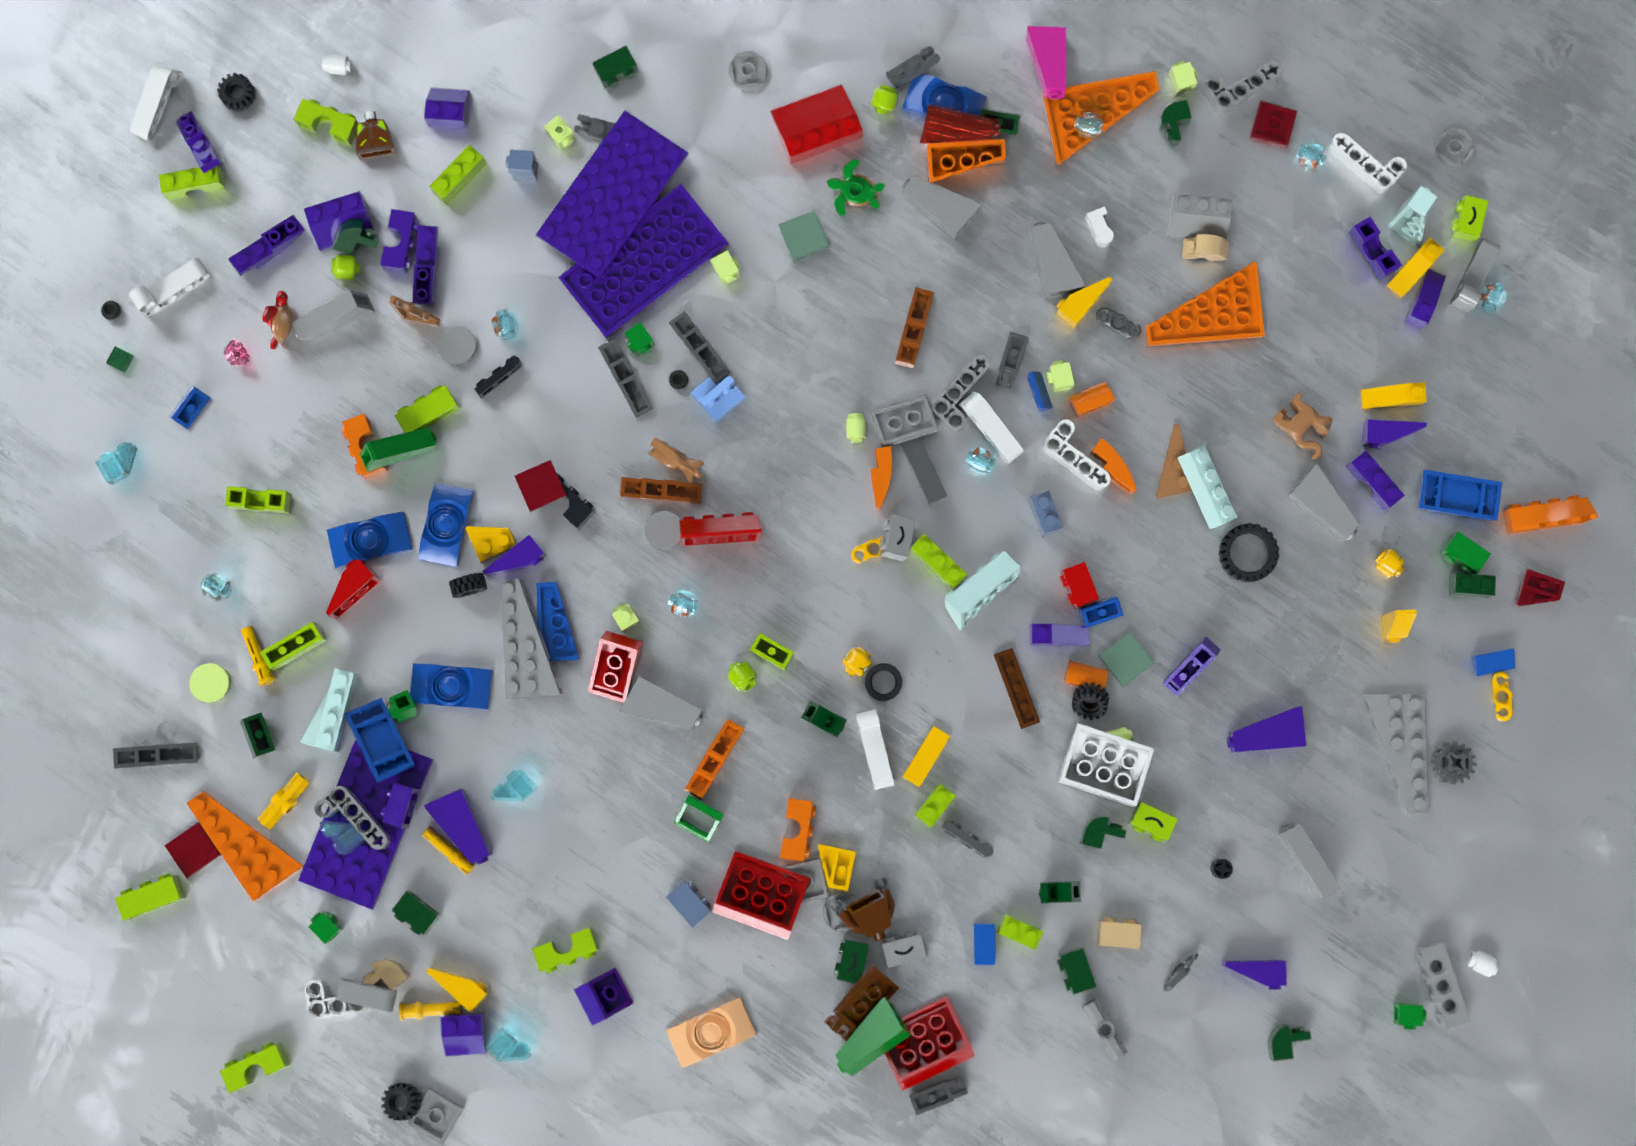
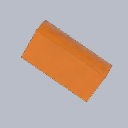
[1068,382,1115,418]
[1063,660,1108,689]

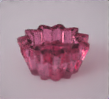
[223,339,249,366]

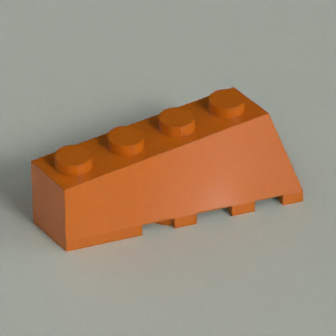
[926,139,1006,183]
[1503,495,1598,534]

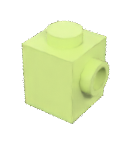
[1169,61,1197,95]
[544,115,575,150]
[710,250,741,284]
[1046,361,1074,392]
[612,603,641,633]

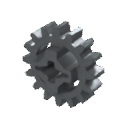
[1431,741,1477,785]

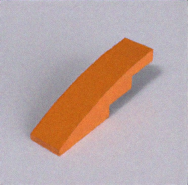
[685,719,744,800]

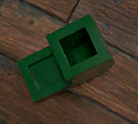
[1158,100,1192,147]
[333,219,378,255]
[801,701,847,738]
[1079,817,1126,849]
[1039,881,1081,903]
[1268,1024,1312,1061]

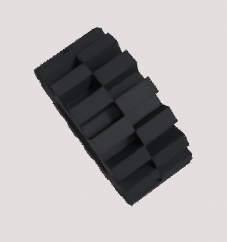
[217,73,256,111]
[449,573,488,598]
[1072,683,1109,720]
[381,1083,422,1121]

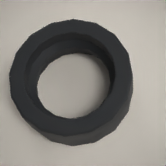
[865,663,902,701]

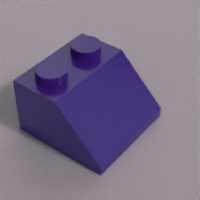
[424,88,470,128]
[381,783,420,828]
[574,967,633,1026]
[440,1013,487,1056]

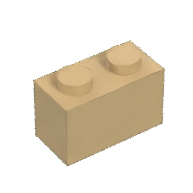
[1097,917,1142,949]

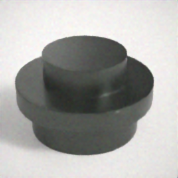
[101,301,121,320]
[669,370,688,390]

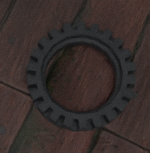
[1219,523,1280,583]

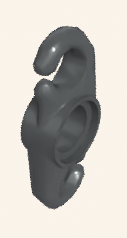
[1096,307,1141,339]
[1163,952,1198,992]

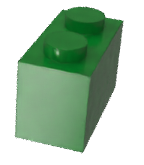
[1440,531,1491,574]

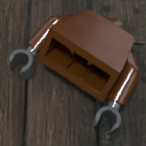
[831,877,895,942]

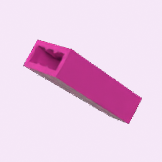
[1026,26,1066,99]

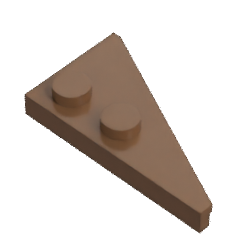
[389,295,440,326]
[1156,424,1192,499]

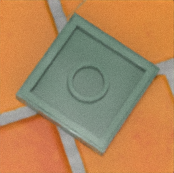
[779,210,829,261]
[1099,632,1155,687]

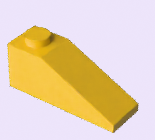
[1387,237,1445,298]
[1056,277,1112,328]
[1360,382,1427,410]
[1381,610,1417,643]
[426,967,489,1012]

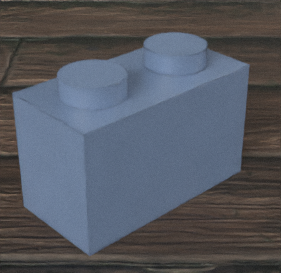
[506,149,538,182]
[1029,491,1063,537]
[666,881,711,928]

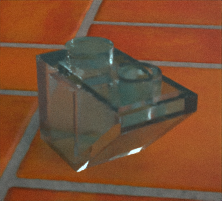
[95,442,137,485]
[490,770,538,801]
[320,821,366,855]
[484,1028,532,1061]

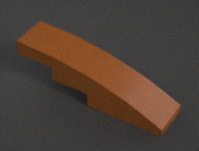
[895,287,934,369]
[619,477,702,504]

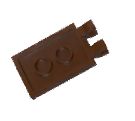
[824,964,899,1041]

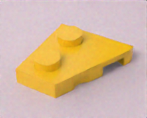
[465,526,516,563]
[818,844,856,891]

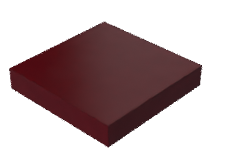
[1250,101,1298,149]
[514,460,567,512]
[165,822,221,879]

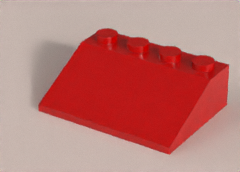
[770,84,863,164]
[679,512,762,546]
[713,851,810,940]
[885,996,975,1091]

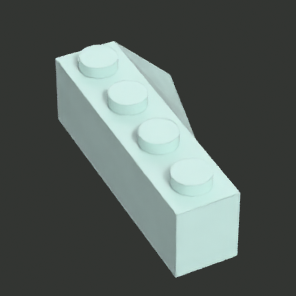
[1387,186,1437,248]
[1178,443,1237,529]
[945,551,1020,631]
[300,669,359,752]

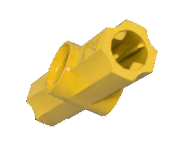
[257,772,311,830]

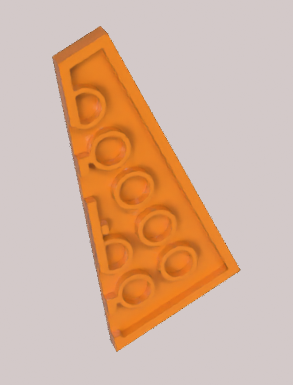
[186,792,304,902]

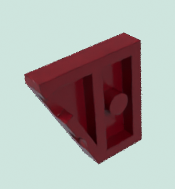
[1514,569,1565,607]

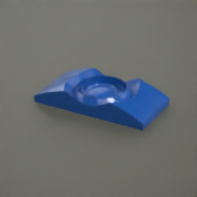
[902,74,987,134]
[1418,469,1502,521]
[418,482,474,567]
[327,512,413,568]
[410,663,492,710]
[344,697,415,783]

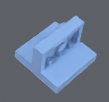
[690,375,746,423]

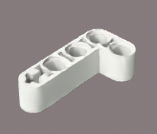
[130,63,184,141]
[1328,133,1407,193]
[129,258,210,317]
[957,392,1024,464]
[1043,419,1111,491]
[856,709,894,790]
[305,978,374,1018]

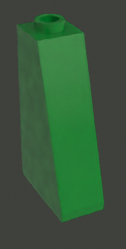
[360,427,437,472]
[835,997,911,1076]

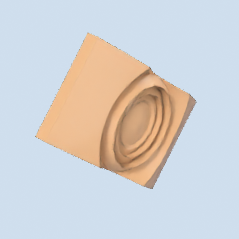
[666,997,756,1068]

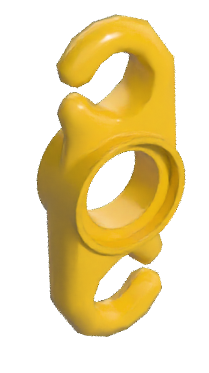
[851,536,884,564]
[1491,672,1513,721]

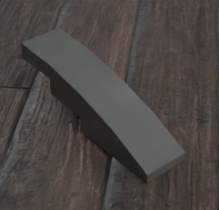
[669,311,731,384]
[598,338,653,418]
[900,437,947,504]
[113,743,197,769]

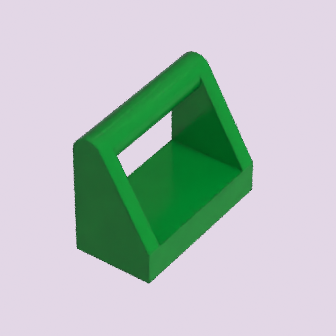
[674,795,724,843]

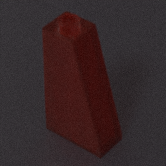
[920,104,1001,144]

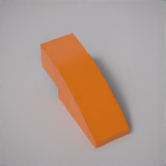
[1090,438,1137,495]
[870,446,892,510]

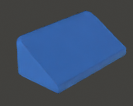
[1027,371,1053,412]
[169,385,210,429]
[1078,596,1124,628]
[1472,648,1515,676]
[974,924,996,965]

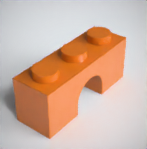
[341,413,387,479]
[780,798,816,862]

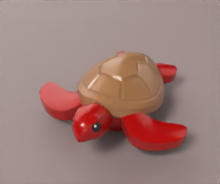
[262,291,292,350]

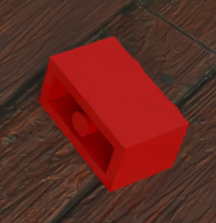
[1059,562,1099,609]

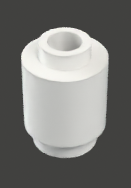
[322,54,352,75]
[1466,950,1499,977]

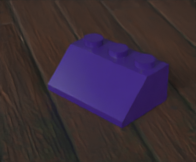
[304,191,375,251]

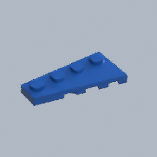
[536,582,580,662]

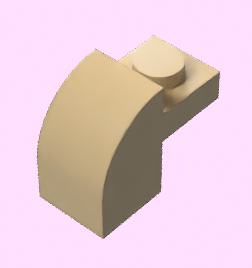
[1182,234,1229,261]
[363,959,410,990]

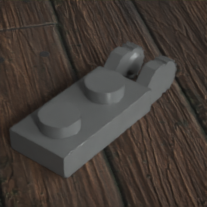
[886,46,940,89]
[574,114,615,141]
[996,332,1029,389]
[941,821,993,858]
[909,1076,968,1115]

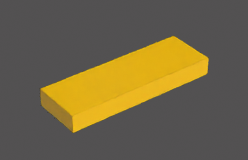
[902,726,950,787]

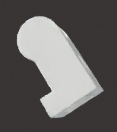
[1085,206,1114,248]

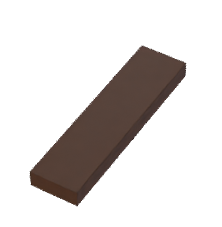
[993,648,1040,729]

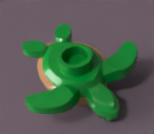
[826,159,885,216]

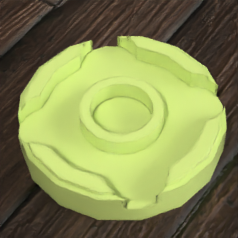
[189,663,231,703]

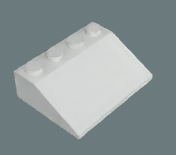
[1057,723,1154,807]

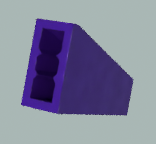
[1227,706,1306,753]
[424,789,492,865]

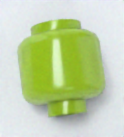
[871,85,898,115]
[331,254,360,280]
[727,662,757,691]

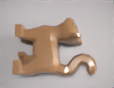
[1272,393,1333,460]
[648,437,704,483]

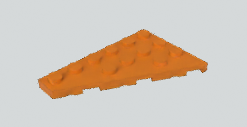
[1042,71,1159,165]
[1145,262,1265,347]

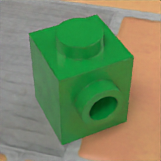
[624,322,655,356]
[388,690,417,724]
[308,912,343,944]
[1394,1003,1426,1030]

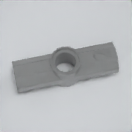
[1082,998,1128,1061]

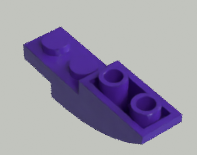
[175,111,221,173]
[228,215,305,276]
[412,225,439,305]

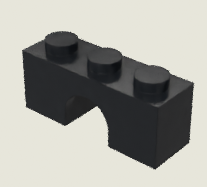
[556,472,595,530]

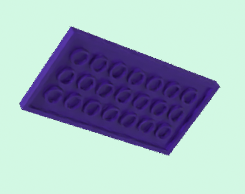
[536,110,689,279]
[558,184,729,339]
[298,740,434,910]

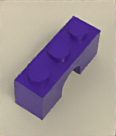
[380,209,419,274]
[1348,217,1402,281]
[1346,451,1405,511]

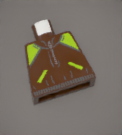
[356,111,396,160]

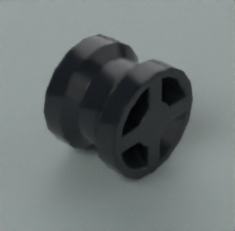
[1210,859,1233,879]

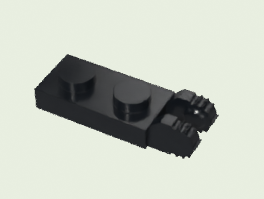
[474,356,522,399]

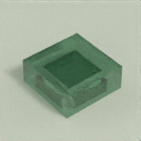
[106,346,134,373]

